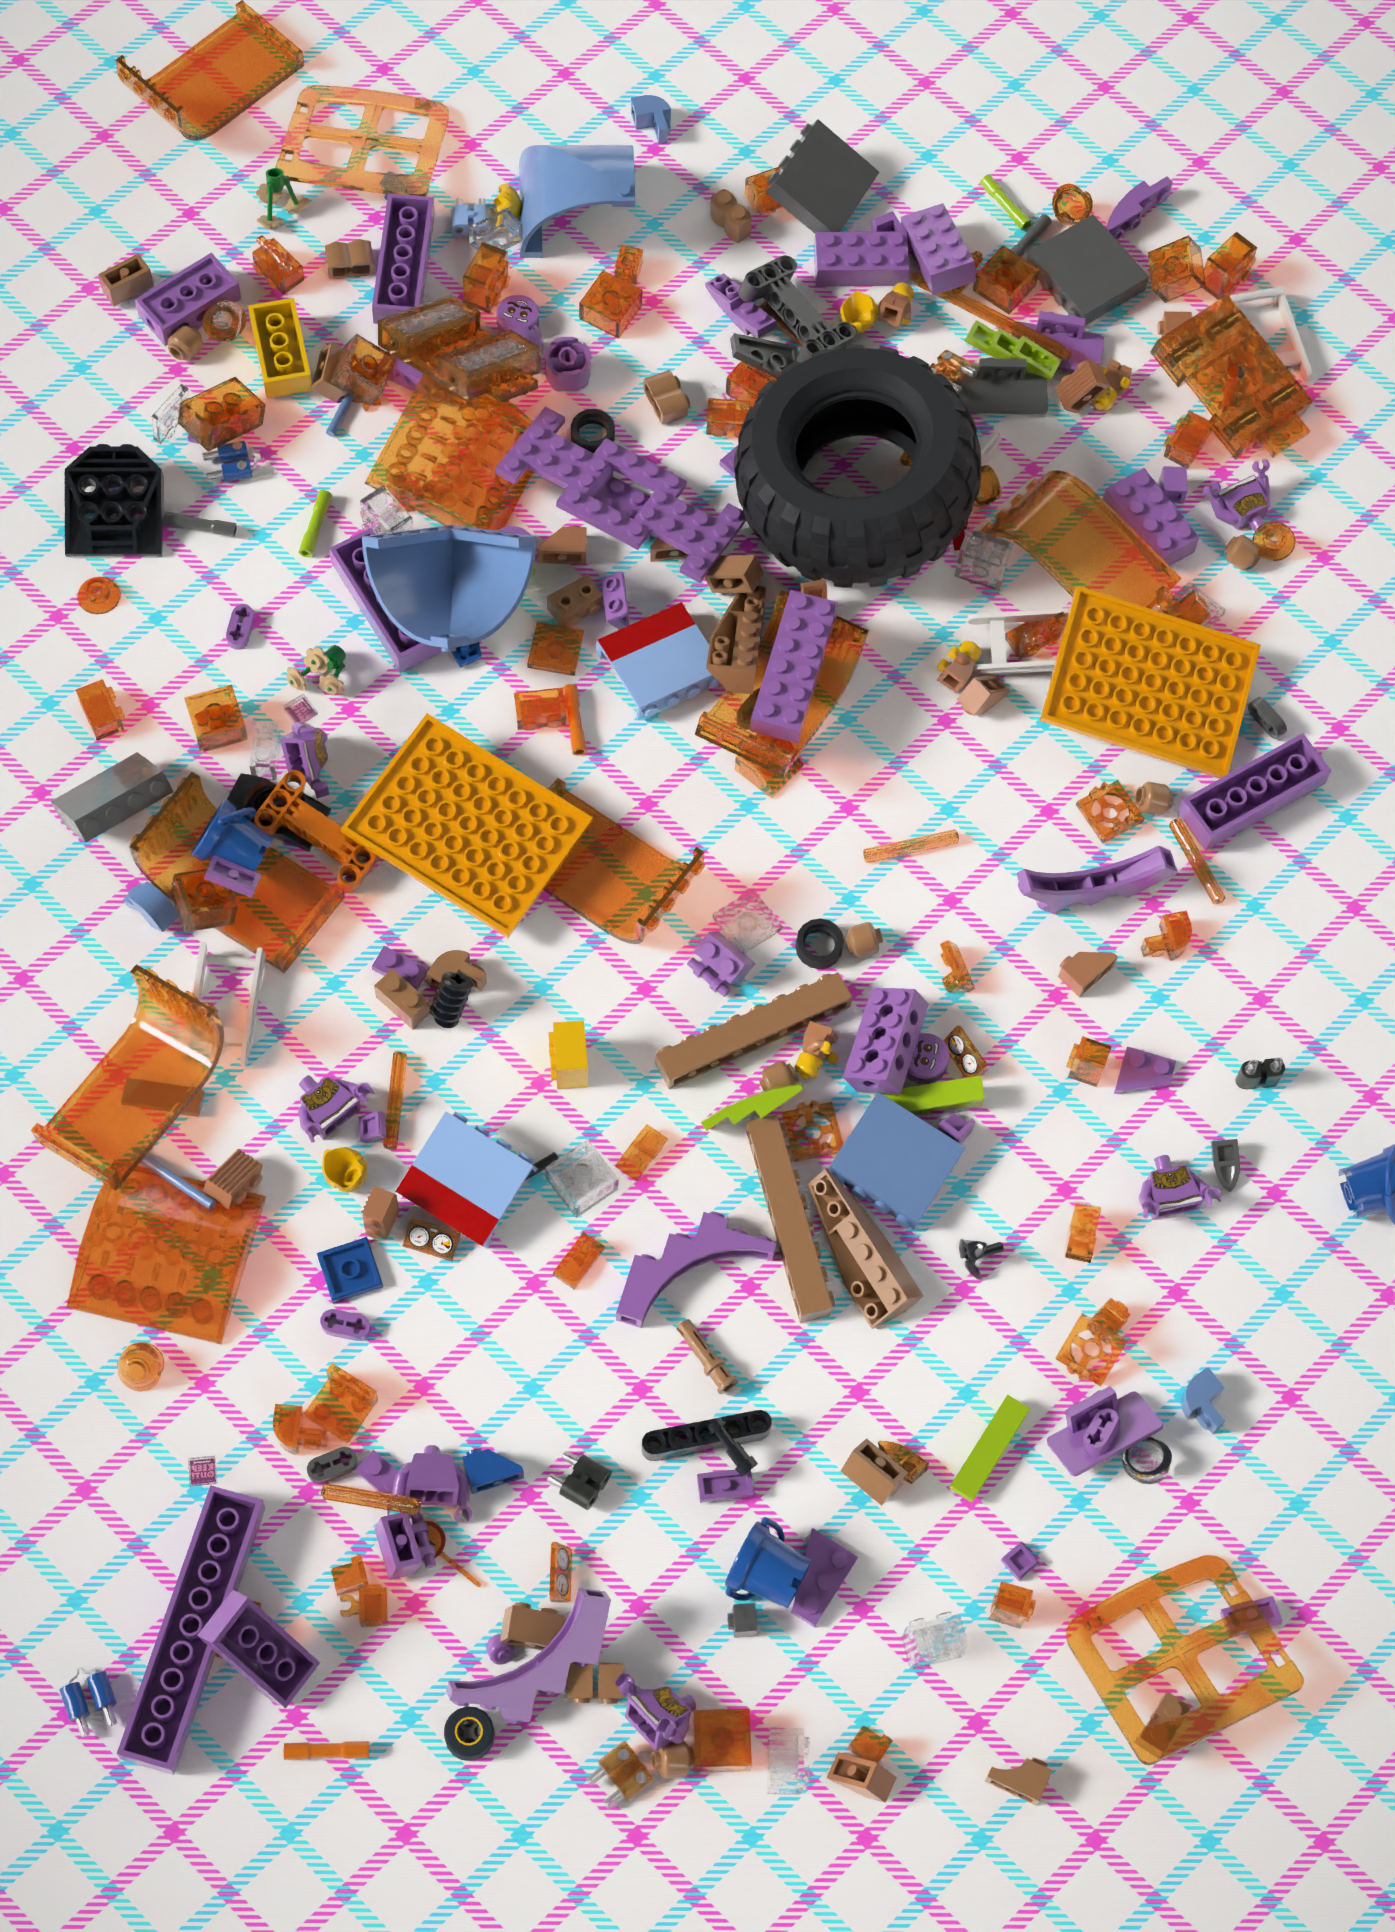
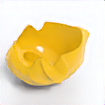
[493,183,522,229]
[840,290,879,333]
[322,1147,368,1193]

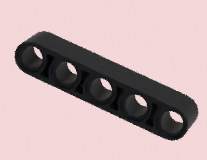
[641,1410,772,1461]

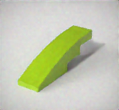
[964,320,1061,379]
[701,1083,804,1131]

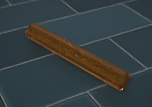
[1169,818,1226,905]
[863,829,959,863]
[383,1052,407,1150]
[321,1483,421,1515]

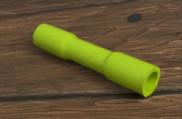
[980,174,1032,231]
[298,490,332,558]

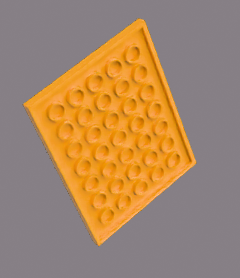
[1039,586,1261,779]
[341,713,593,939]

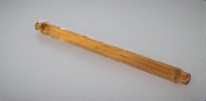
[910,271,1072,361]

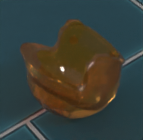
[1052,183,1093,226]
[202,300,246,342]
[973,465,1002,508]
[117,1342,165,1392]

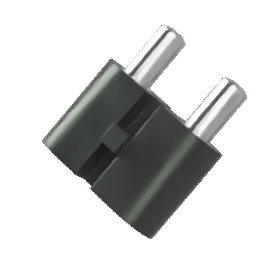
[1235,1057,1285,1090]
[547,1451,612,1510]

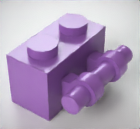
[687,931,756,997]
[374,1511,436,1580]

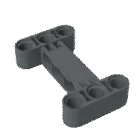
[738,255,856,363]

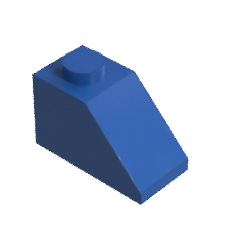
[462,1448,524,1494]

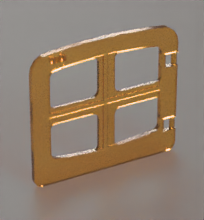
[275,85,449,196]
[1066,1555,1304,1766]

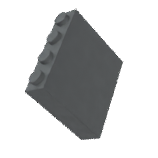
[765,119,880,234]
[1025,214,1149,326]
[51,752,174,843]

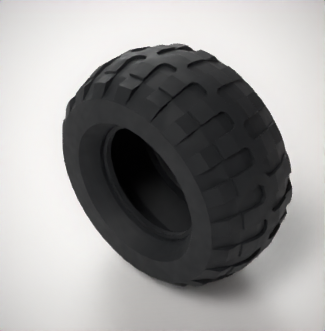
[734,344,981,588]

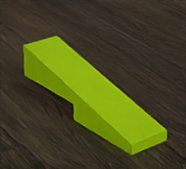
[881,1075,985,1116]
[949,1394,1030,1503]

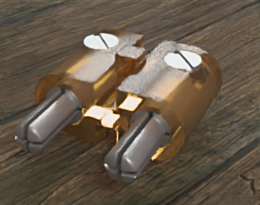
[929,350,977,394]
[586,1741,654,1809]

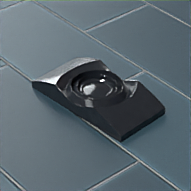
[227,773,331,852]

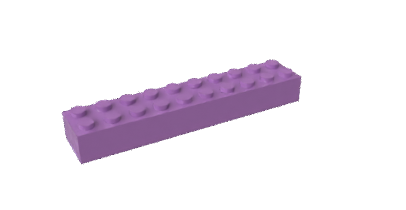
[116,1485,266,1775]

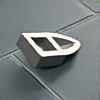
[1210,1139,1240,1192]

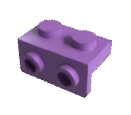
[601,571,629,630]

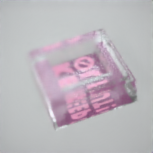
[283,693,318,723]
[188,1455,218,1487]

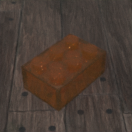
[177,376,266,452]

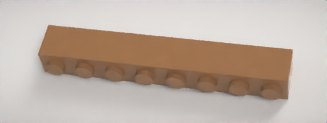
[655,972,852,1089]
[746,1115,835,1323]

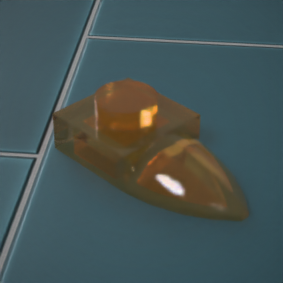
[878,1441,929,1485]

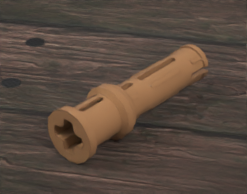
[676,1319,739,1394]

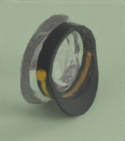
[1122,1436,1172,1484]

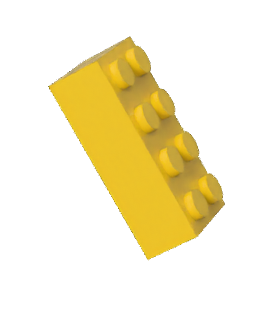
[248,298,313,399]

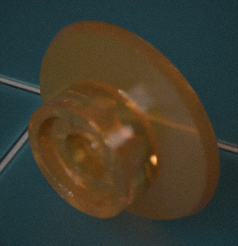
[1252,522,1296,561]
[77,577,121,615]

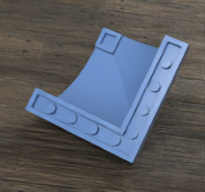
[519,145,635,258]
[362,525,536,652]

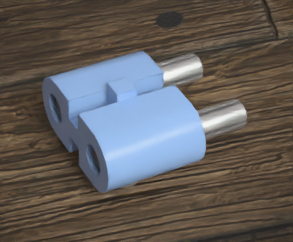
[451,197,491,237]

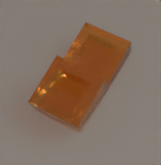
[615,1124,669,1181]

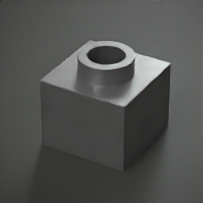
[727,1603,757,1638]

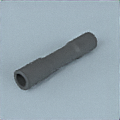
[1002,214,1052,269]
[163,511,237,537]

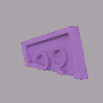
[791,1528,858,1627]

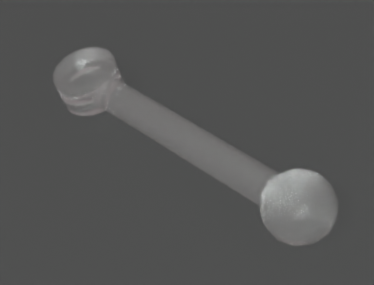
[707,384,749,412]

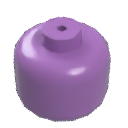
[486,1634,516,1665]

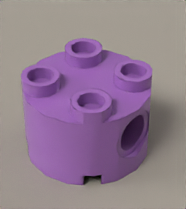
[545,337,591,392]

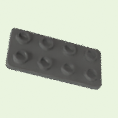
[954,357,1048,415]

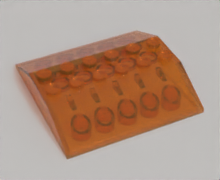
[364,370,533,531]
[67,1161,266,1345]

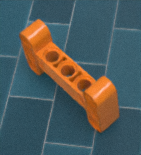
[254,770,380,893]

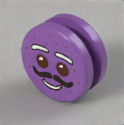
[496,295,539,336]
[906,1033,950,1084]

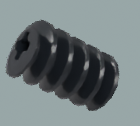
[429,972,474,1029]

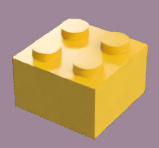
[548,1020,588,1089]

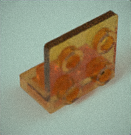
[1005,611,1066,659]
[304,1363,379,1443]

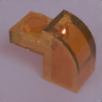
[1156,586,1212,625]
[1140,910,1192,961]
[1064,1201,1102,1263]
[273,1404,328,1455]

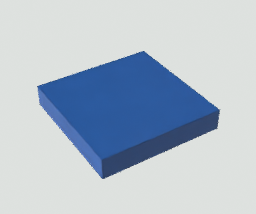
[316,1237,383,1304]

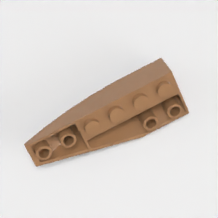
[706,585,766,694]
[808,1169,924,1329]

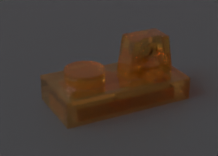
[940,940,976,993]
[553,1232,605,1290]

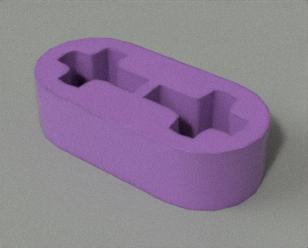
[226,604,255,650]
[320,1309,371,1341]
[1083,1408,1120,1456]

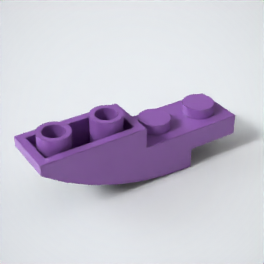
[1106,176,1173,240]
[705,273,777,338]

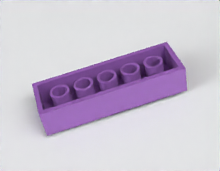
[372,193,435,327]
[329,528,443,673]
[750,590,838,744]
[1177,733,1332,851]

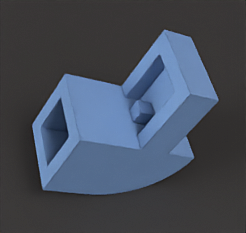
[631,95,671,144]
[123,881,181,932]
[1181,1367,1225,1434]

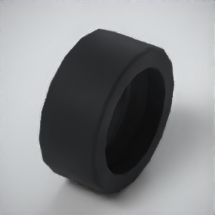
[571,409,615,453]
[795,918,844,969]

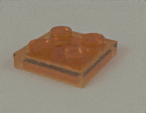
[527,622,584,676]

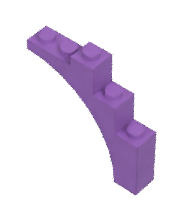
[1016,845,1178,914]
[616,1211,777,1328]
[446,1588,611,1724]

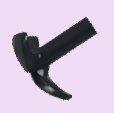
[959,1239,1004,1280]

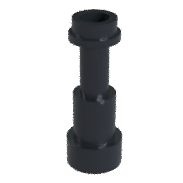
[707,1418,758,1477]

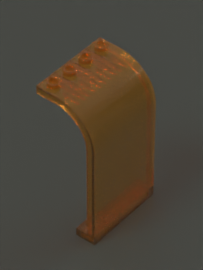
[115,0,304,141]
[976,470,1182,609]
[695,590,869,777]
[129,772,345,974]
[543,778,705,944]
[31,964,224,1191]

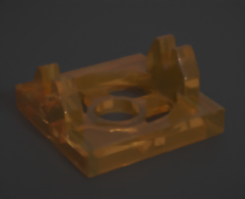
[1076,780,1145,844]
[781,1100,843,1162]
[1055,1313,1128,1387]

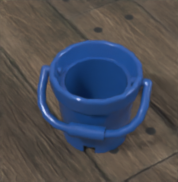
[191,799,274,871]
[1338,1144,1395,1225]
[724,1517,812,1608]

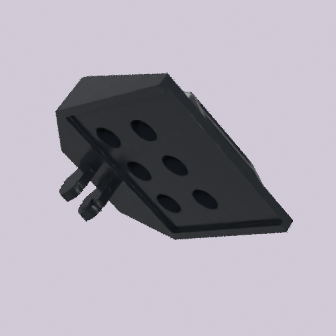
[64,444,164,557]

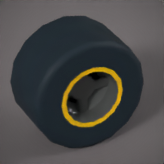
[444,1706,495,1761]

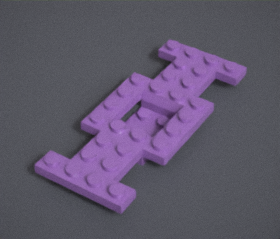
[495,406,746,583]

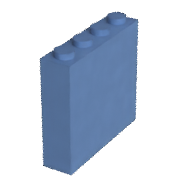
[828,1092,966,1230]

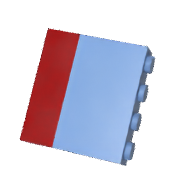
[596,602,720,720]
[395,1111,538,1249]

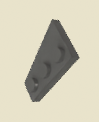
[730,333,798,379]

